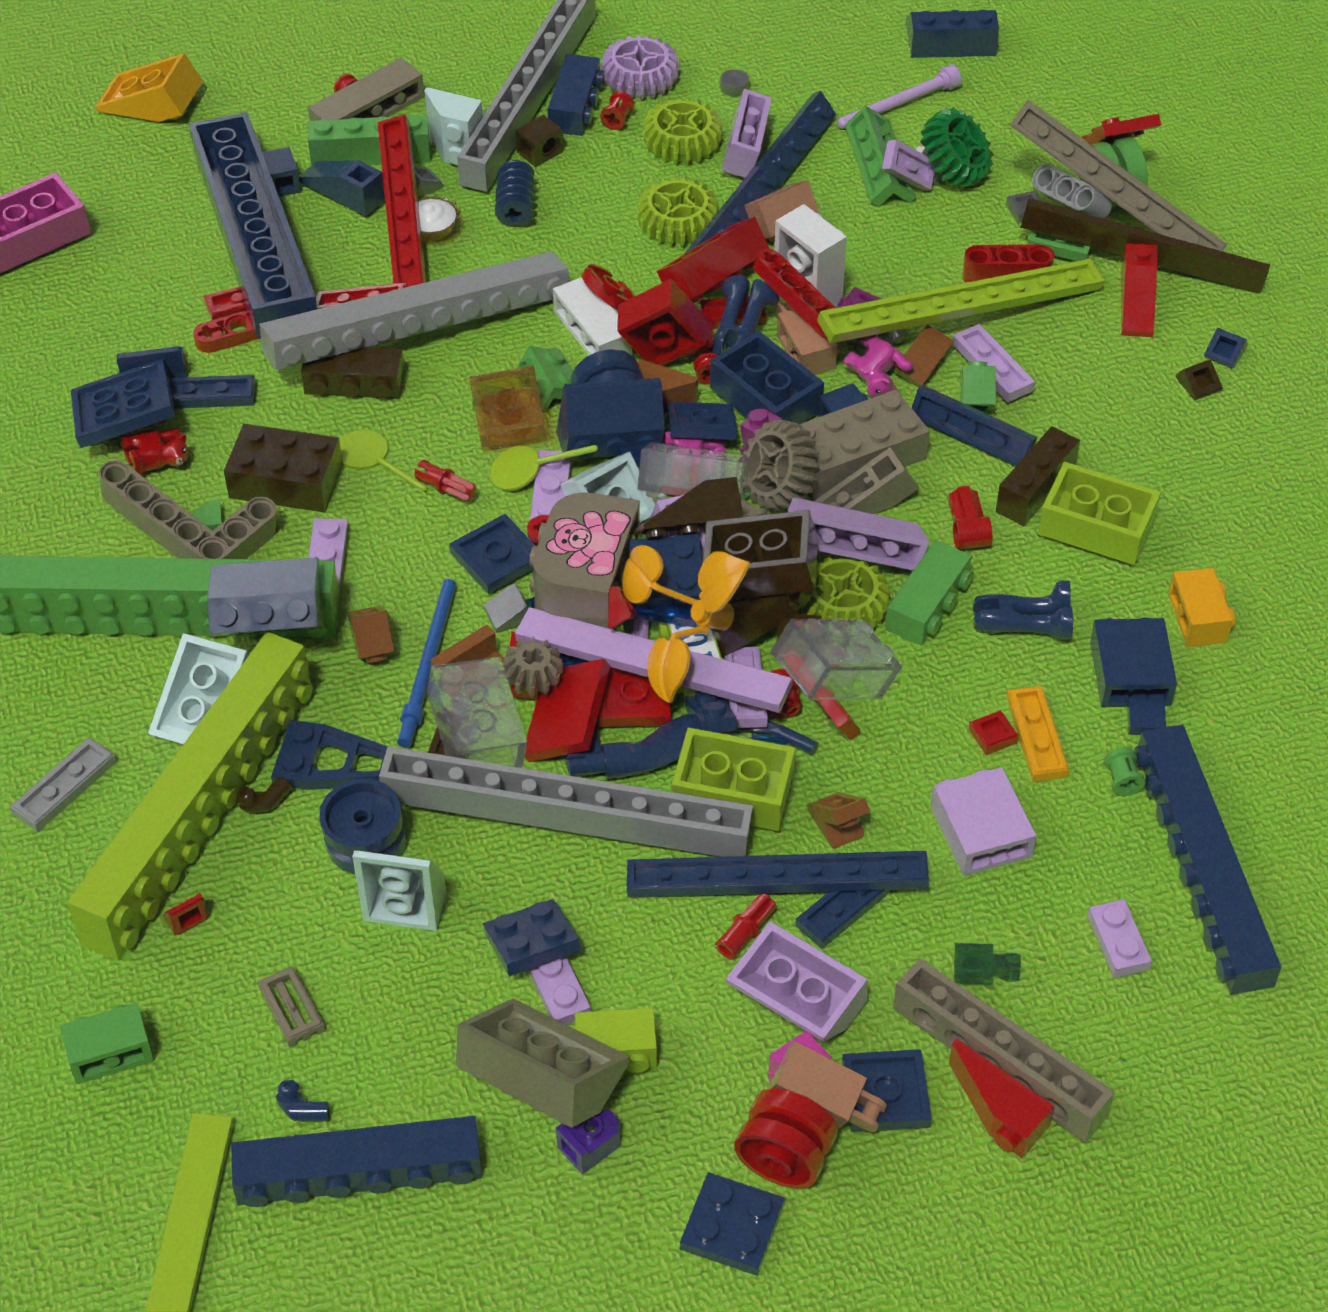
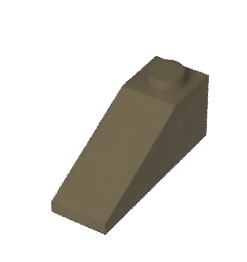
[813,447,920,514]

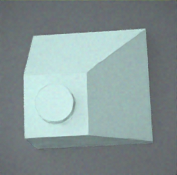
[560,452,655,522]

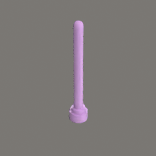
[837,64,962,129]

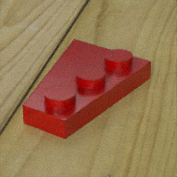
[1081,114,1162,144]

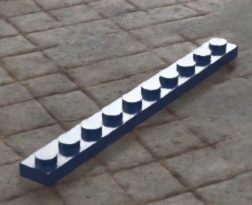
[685,91,836,253]

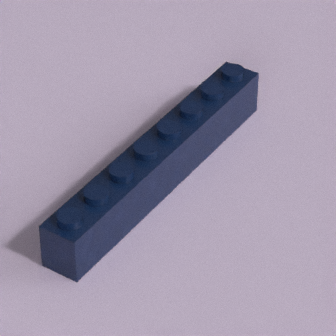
[1134,724,1281,995]

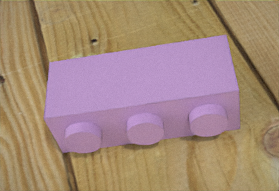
[721,89,772,178]

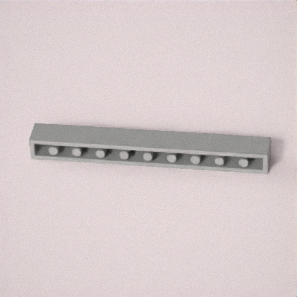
[457,0,595,192]
[260,251,569,370]
[379,746,753,857]

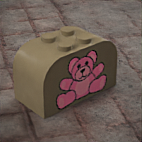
[529,492,640,630]

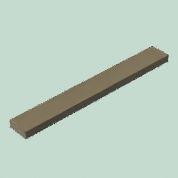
[1010,99,1227,251]

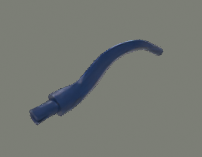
[566,714,819,779]

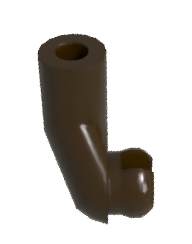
[236,776,292,813]

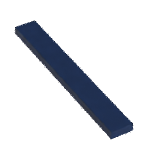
[627,851,929,897]

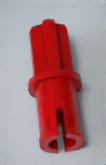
[414,460,476,502]
[715,893,776,960]

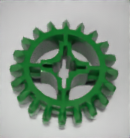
[920,107,994,189]

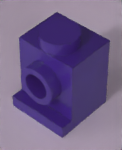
[556,1109,621,1175]

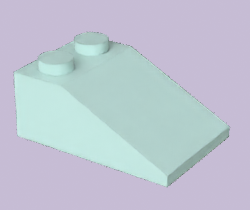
[148,633,250,745]
[352,850,447,931]

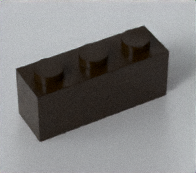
[301,347,405,399]
[996,426,1080,526]

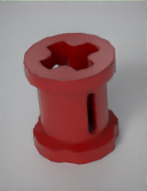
[600,91,635,130]

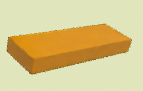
[1006,686,1069,782]

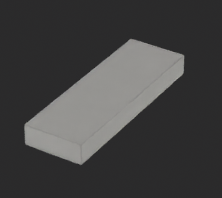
[10,738,116,832]

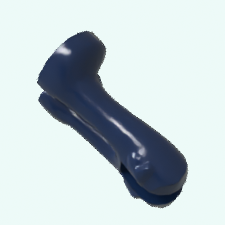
[712,275,780,355]
[973,580,1073,639]

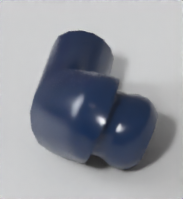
[276,1080,329,1122]

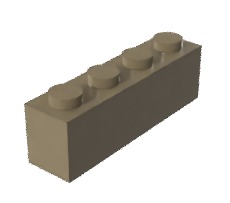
[308,58,424,121]

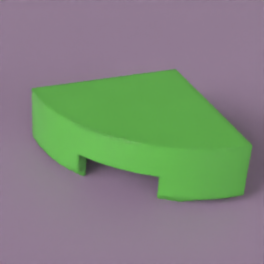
[192,499,222,531]

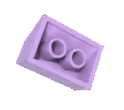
[726,921,867,1042]

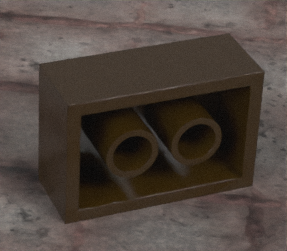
[224,423,343,513]
[703,510,818,600]

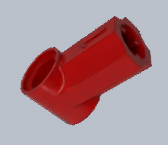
[948,486,993,550]

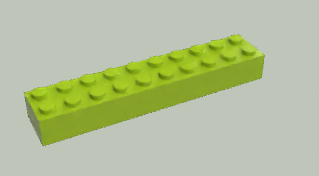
[67,632,313,961]

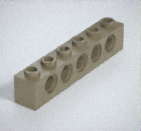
[893,958,1115,1143]

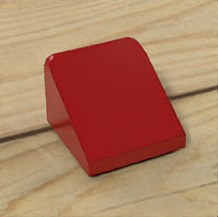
[608,586,637,630]
[163,893,208,936]

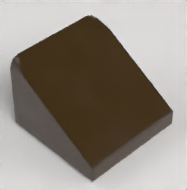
[1175,359,1223,400]

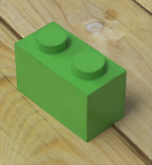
[60,1003,154,1085]

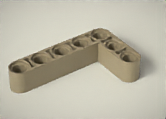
[99,460,277,559]

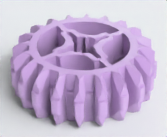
[601,34,679,100]

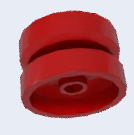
[734,1088,838,1189]

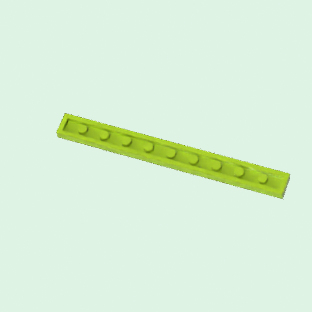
[817,259,1105,344]

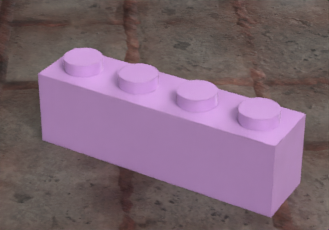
[788,497,929,570]

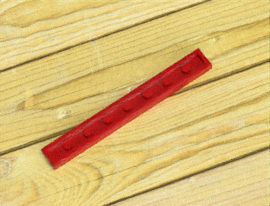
[377,114,426,287]

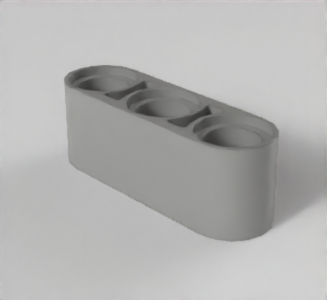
[1032,164,1112,218]

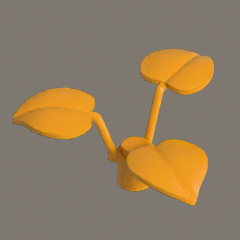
[622,545,751,703]

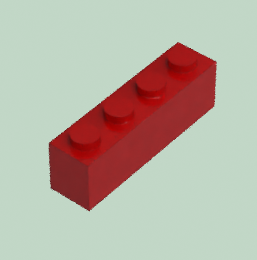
[657,217,770,303]

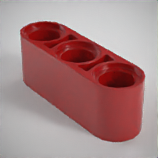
[962,244,1055,283]

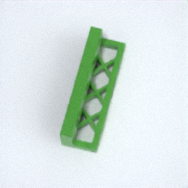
[845,105,916,207]

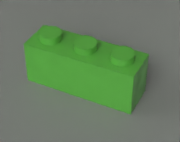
[885,540,973,646]

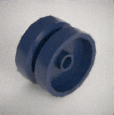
[571,349,643,384]
[319,778,407,874]

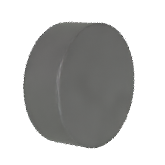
[720,69,749,96]

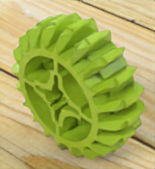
[643,98,722,165]
[637,177,719,247]
[799,555,890,639]

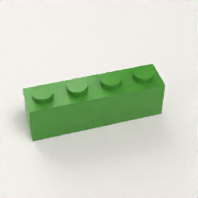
[308,115,430,165]

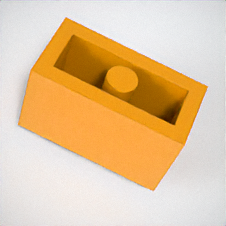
[1168,568,1235,647]

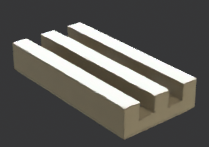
[257,966,325,1048]

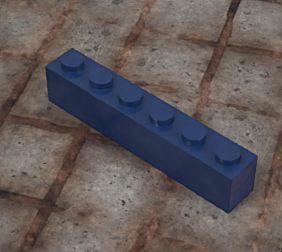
[231,1115,482,1207]

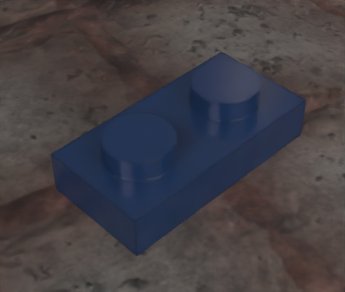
[685,691,737,733]

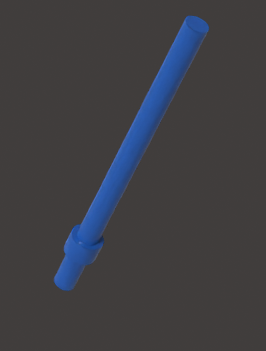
[397,579,457,748]

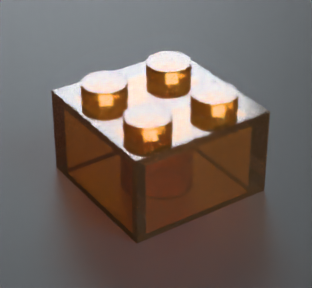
[469,366,547,452]

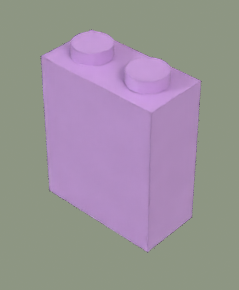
[931,767,1036,876]

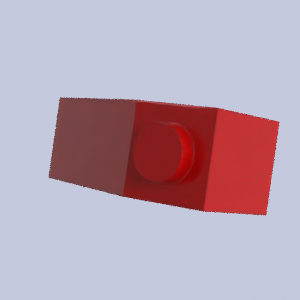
[1121,243,1157,338]
[949,1038,1055,1159]

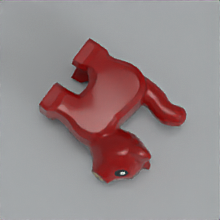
[120,428,190,476]

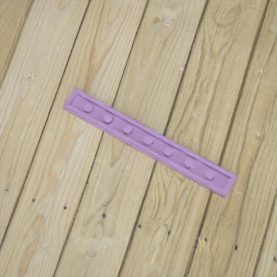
[515,607,792,713]

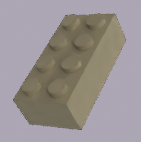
[783,390,930,501]

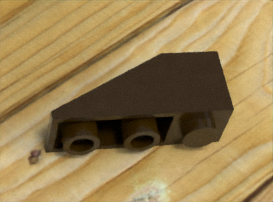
[634,477,743,539]

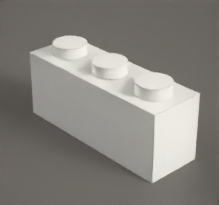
[553,277,632,355]

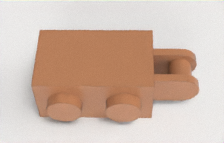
[775,302,840,375]
[768,1041,887,1132]

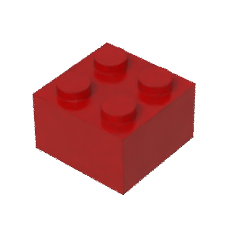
[617,279,707,366]

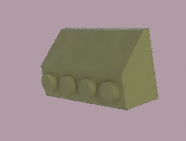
[456,998,629,1128]

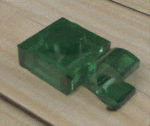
[954,943,1021,985]

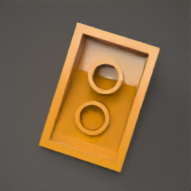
[95,53,203,122]

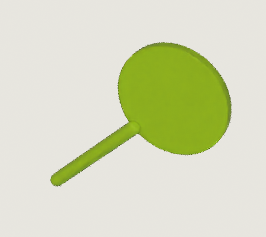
[340,430,427,492]
[490,445,598,491]

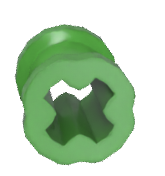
[1104,747,1146,796]

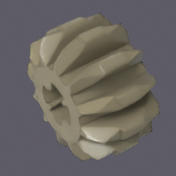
[502,636,563,698]

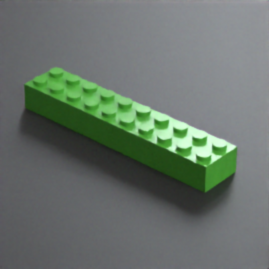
[0,556,341,638]

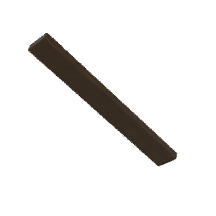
[1020,198,1270,294]

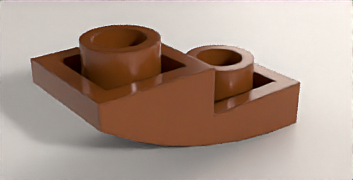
[894,324,954,387]

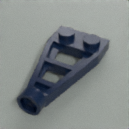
[271,720,388,790]

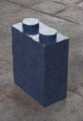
[1090,618,1177,708]

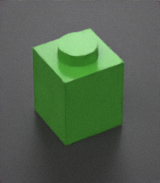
[960,361,996,411]

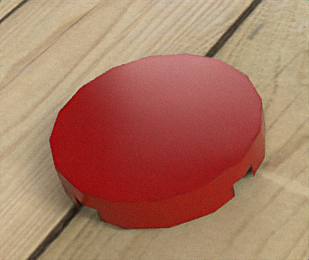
[581,264,635,310]

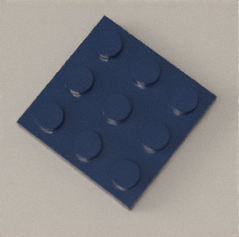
[71,358,175,448]

